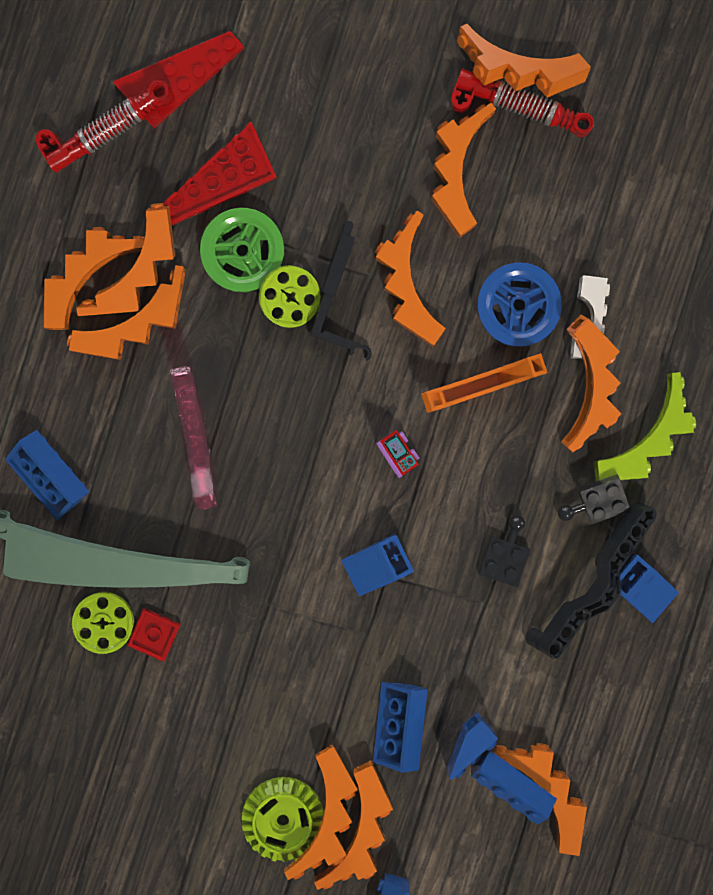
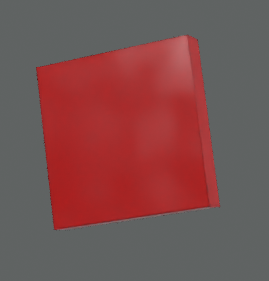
[127,608,181,662]

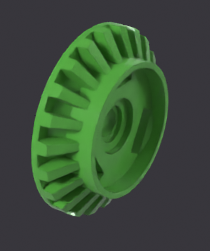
[200,208,284,293]

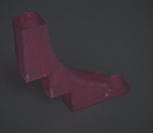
[170,366,218,510]

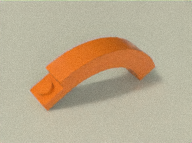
[421,353,548,413]

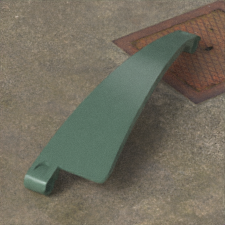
[0,510,250,587]

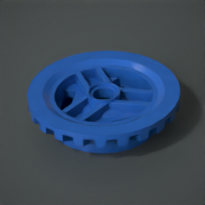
[477,262,562,347]

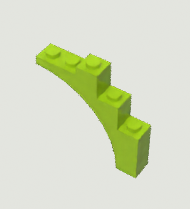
[594,372,696,482]

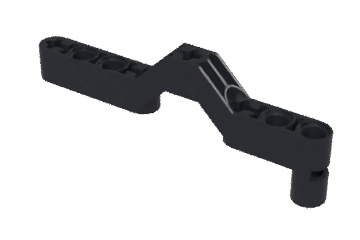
[526,502,657,659]

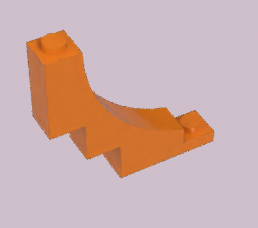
[76,203,175,316]
[67,265,186,360]

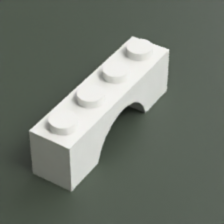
[570,275,610,360]

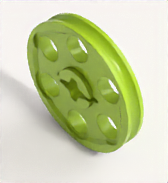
[259,265,320,328]
[72,592,134,654]

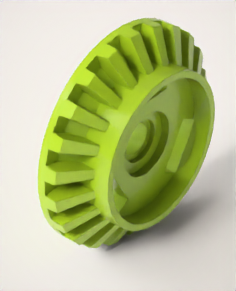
[241,777,324,862]

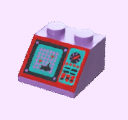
[376,430,420,478]

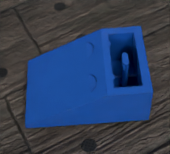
[341,533,414,596]
[620,553,679,623]
[446,712,498,780]

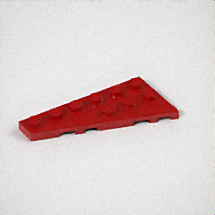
[113,31,244,129]
[163,122,277,226]

